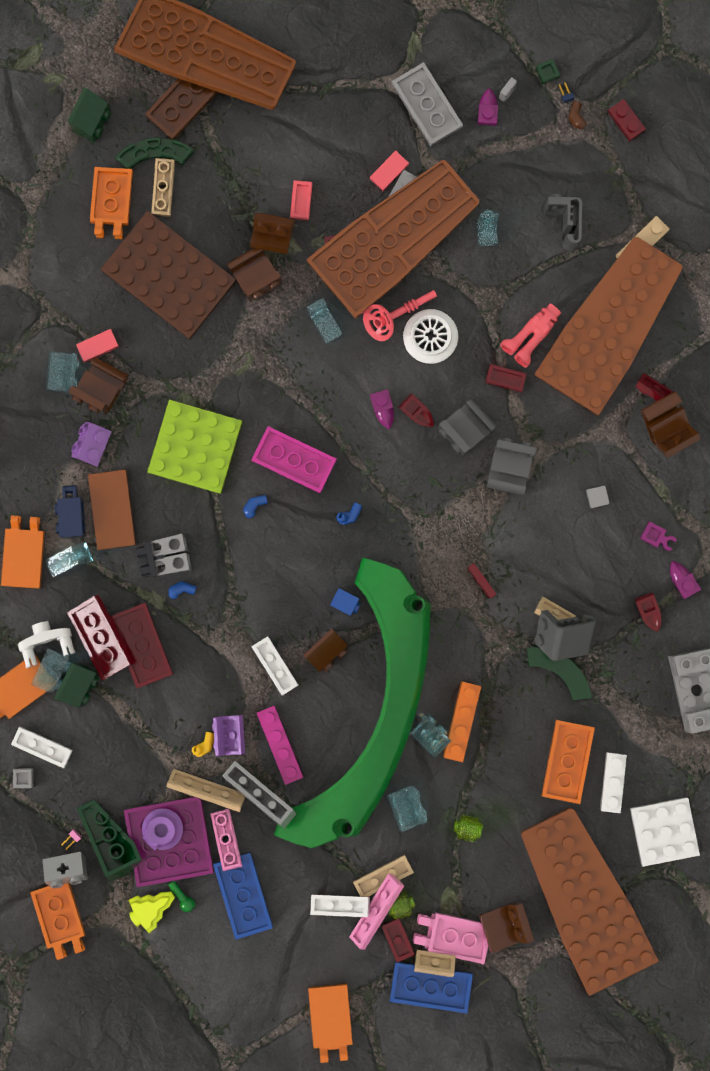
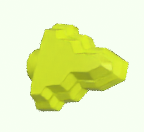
[129,891,175,933]

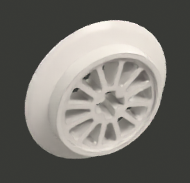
[403,309,458,364]

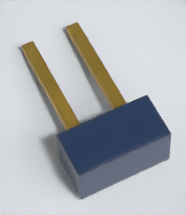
[559,82,575,104]

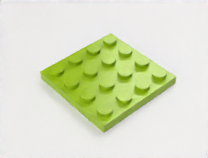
[147,400,243,494]

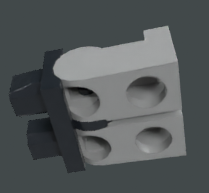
[136,534,192,577]

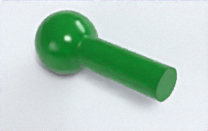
[168,881,195,913]

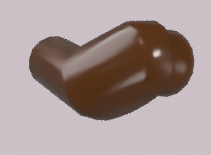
[568,101,586,130]

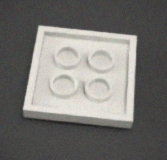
[630,797,700,867]

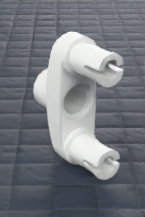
[18,621,76,668]

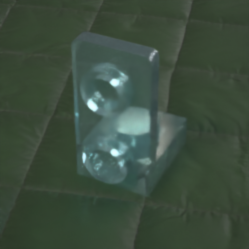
[477,210,499,246]
[307,298,342,344]
[46,543,93,577]

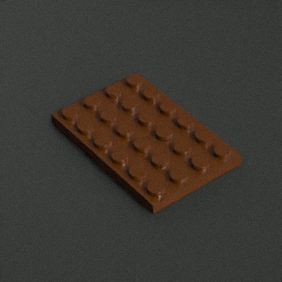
[100,211,236,340]

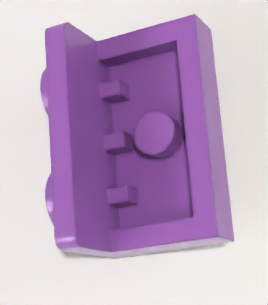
[71,422,112,467]
[212,715,245,756]

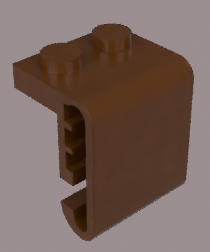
[227,248,282,302]
[68,357,129,415]
[641,391,701,458]

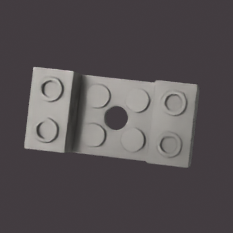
[668,648,710,734]

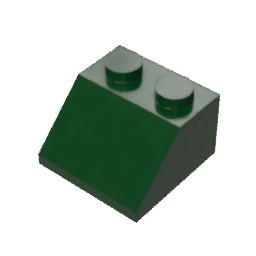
[68,87,111,142]
[54,662,100,708]

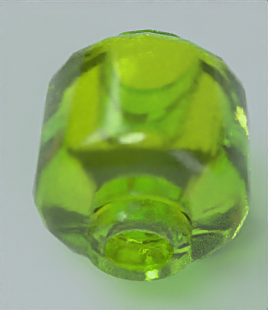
[453,815,483,842]
[389,891,415,920]

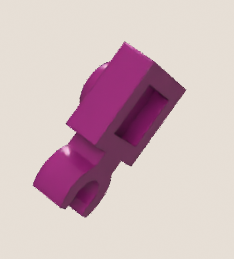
[639,521,677,551]

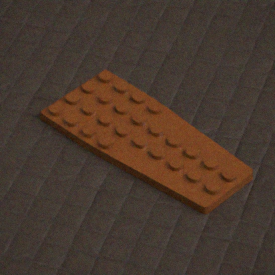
[114,0,296,110]
[306,160,479,319]
[534,237,683,416]
[521,808,659,996]

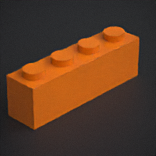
[443,681,481,762]

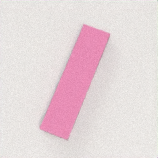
[349,873,404,950]

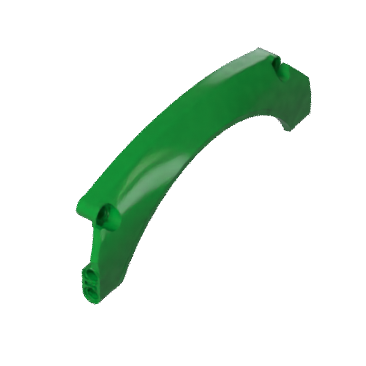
[274,558,431,848]

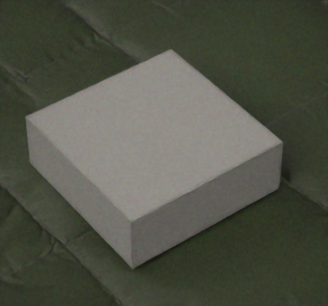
[499,77,517,102]
[586,486,610,509]
[13,768,34,788]

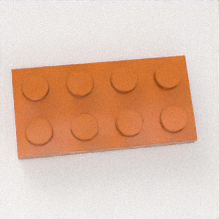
[541,720,595,804]

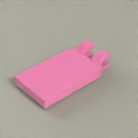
[412,912,488,964]

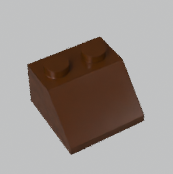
[303,628,348,672]

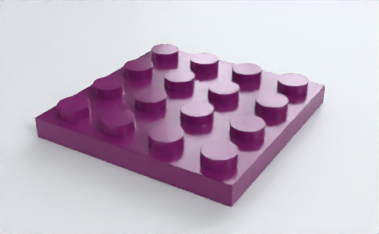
[124,797,214,887]

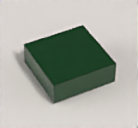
[535,59,560,85]

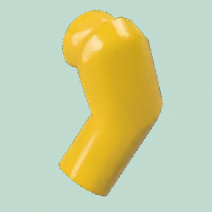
[192,732,214,757]

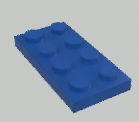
[213,852,273,940]
[390,961,473,1014]

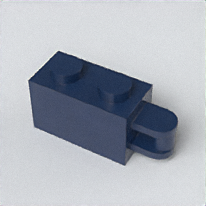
[55,485,86,538]

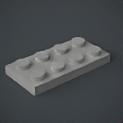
[392,62,463,147]

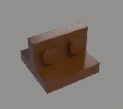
[250,212,295,254]

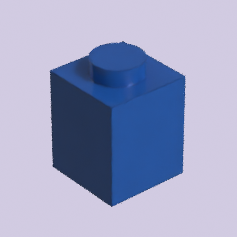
[330,588,361,616]

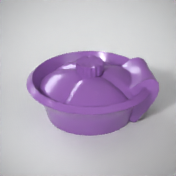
[142,808,183,851]

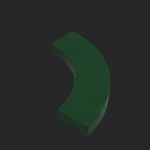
[114,137,195,169]
[526,647,592,700]

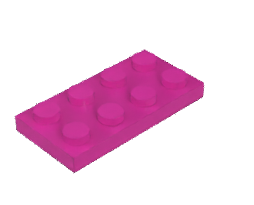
[251,426,337,493]

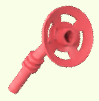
[363,290,437,341]

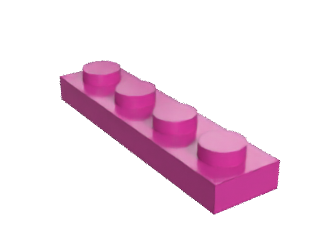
[257,705,303,785]

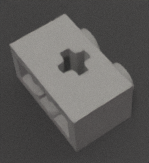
[43,852,88,888]

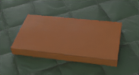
[88,469,136,550]

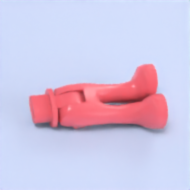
[500,303,561,368]

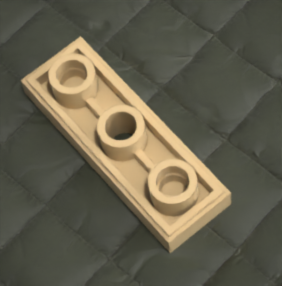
[151,158,175,217]

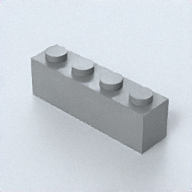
[222,761,296,829]

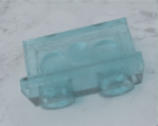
[46,351,79,393]
[410,712,451,758]
[387,786,428,832]

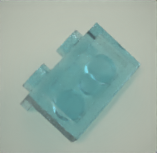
[31,649,71,694]

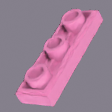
[210,809,243,871]

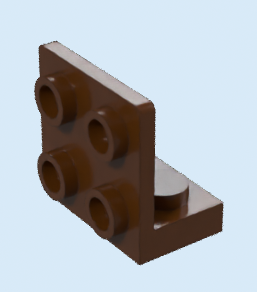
[479,902,534,953]

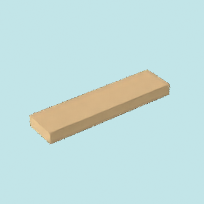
[166,769,245,812]

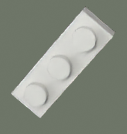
[251,636,298,695]
[11,727,73,768]
[600,752,627,813]
[310,895,370,917]

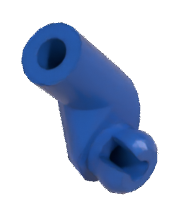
[243,495,268,518]
[336,502,363,525]
[168,581,197,599]

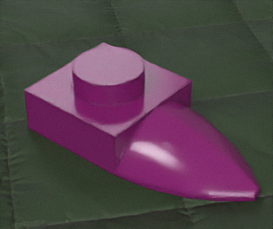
[478,88,498,126]
[370,389,394,429]
[670,561,701,599]

